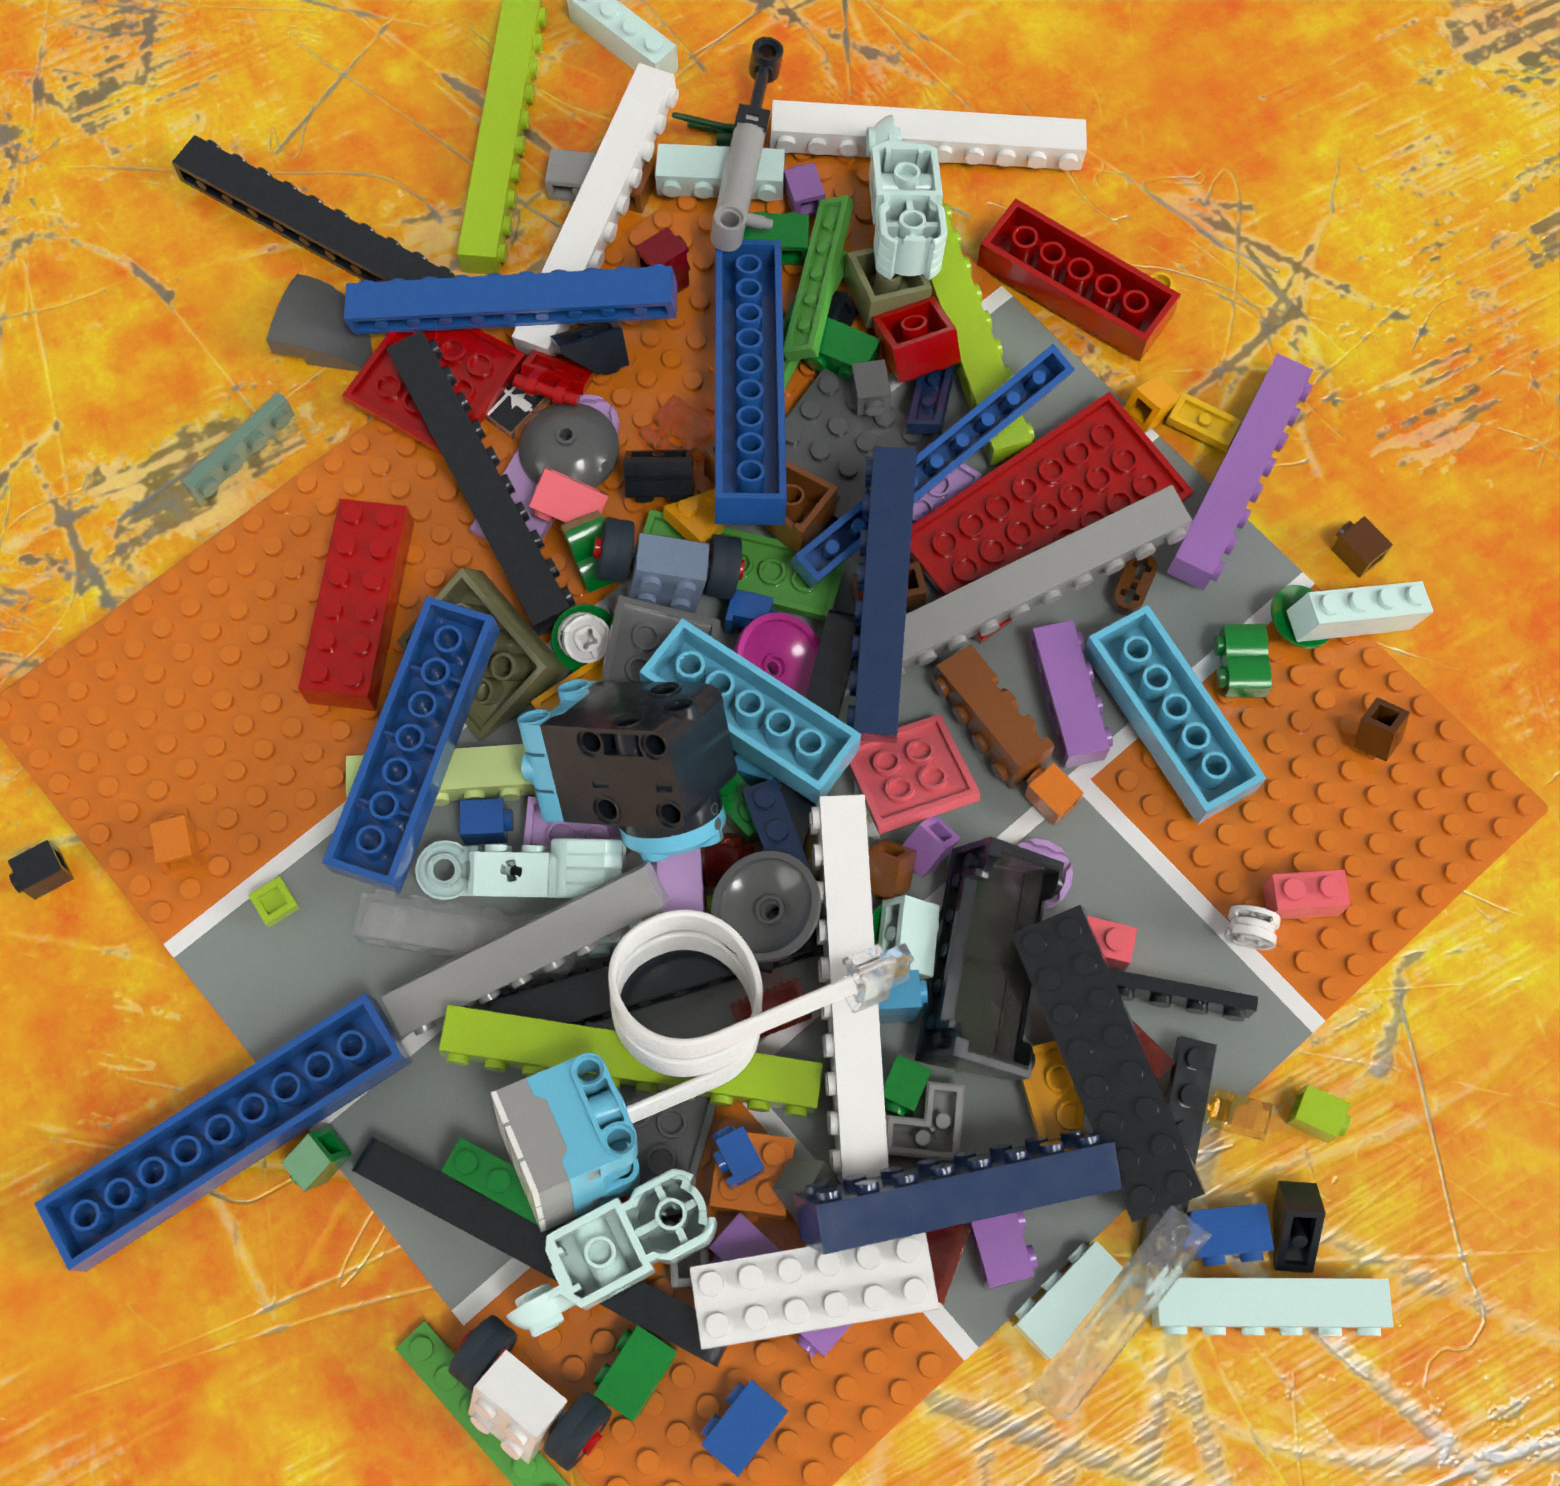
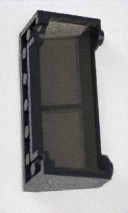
[914,837,1064,1081]

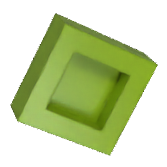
[248,876,301,928]

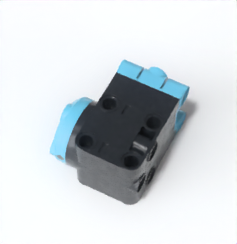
[517,679,737,862]

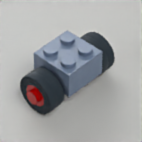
[593,517,745,614]

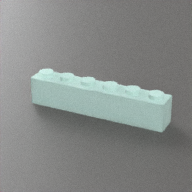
[1150,1278,1393,1336]

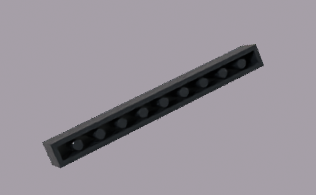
[172,135,455,282]
[386,330,576,637]
[489,912,824,1026]

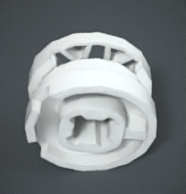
[557,612,610,663]
[1224,905,1281,950]

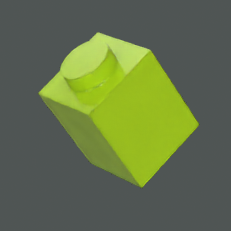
[1286,1084,1351,1143]

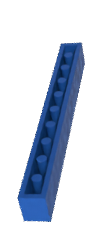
[344,264,677,335]
[789,343,1075,589]

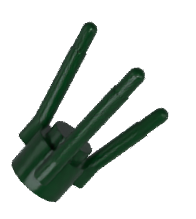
[672,112,735,147]

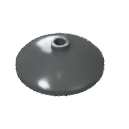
[519,403,620,488]
[711,851,821,962]

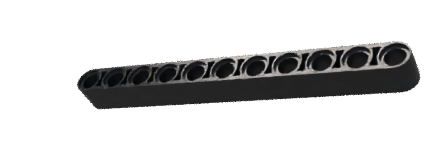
[757,609,861,974]
[352,1137,728,1367]

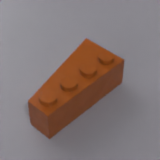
[704,437,838,554]
[933,645,1055,789]

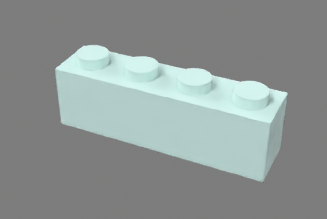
[567,0,678,74]
[655,144,785,201]
[1286,581,1434,642]

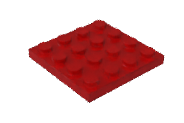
[342,328,526,456]

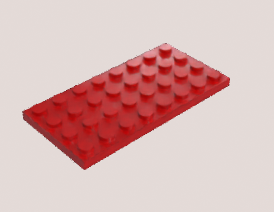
[910,391,1194,644]

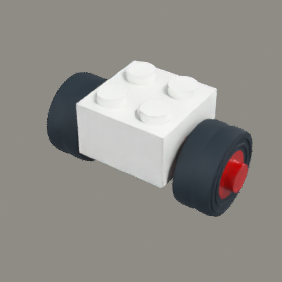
[448,1315,612,1471]

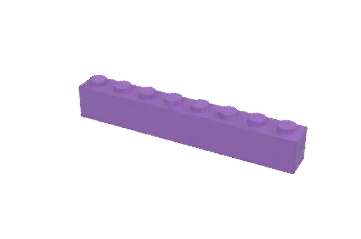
[1167,353,1313,591]

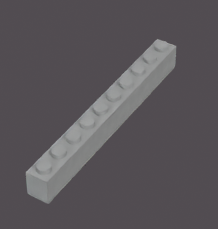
[901,485,1192,677]

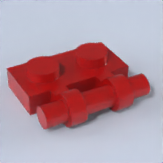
[513,350,594,407]

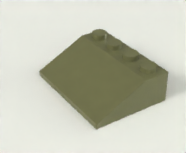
[397,568,567,741]

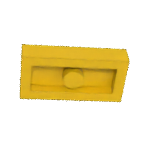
[1166,392,1243,452]

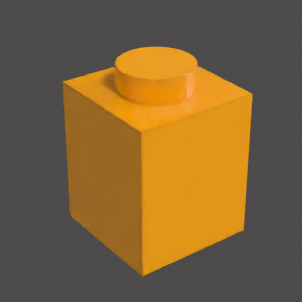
[1124,375,1181,433]

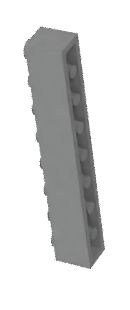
[381,861,669,1036]

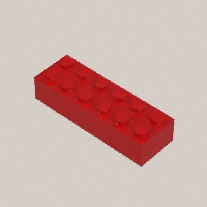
[977,198,1181,361]
[298,498,414,711]

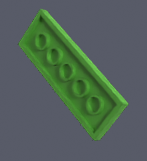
[643,509,847,621]

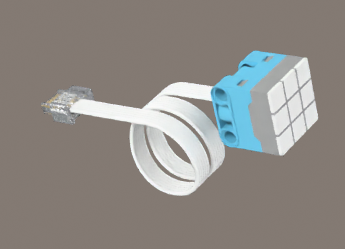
[491,909,914,1232]

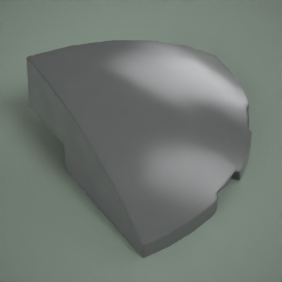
[266,274,373,372]

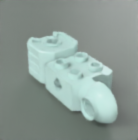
[866,115,947,280]
[415,838,626,900]
[506,1169,717,1338]

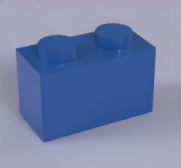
[1185,1203,1274,1267]
[701,1380,788,1477]

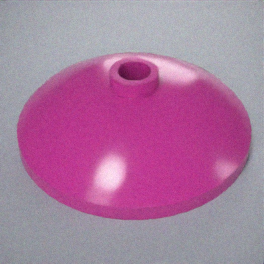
[734,613,820,697]

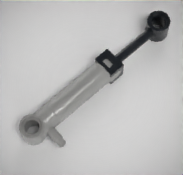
[710,37,783,252]

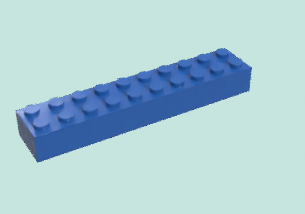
[715,240,787,525]
[34,993,413,1272]

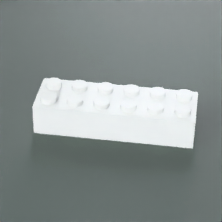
[690,1232,939,1349]

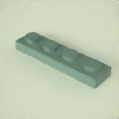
[181,391,295,504]

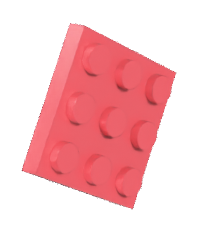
[848,714,980,835]

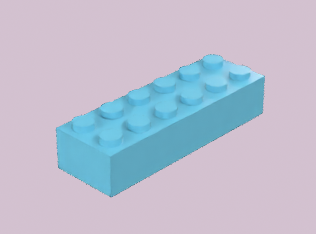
[1083,605,1266,825]
[639,618,862,804]

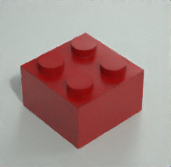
[872,296,961,383]

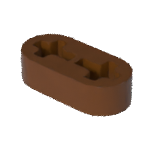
[1112,555,1157,616]

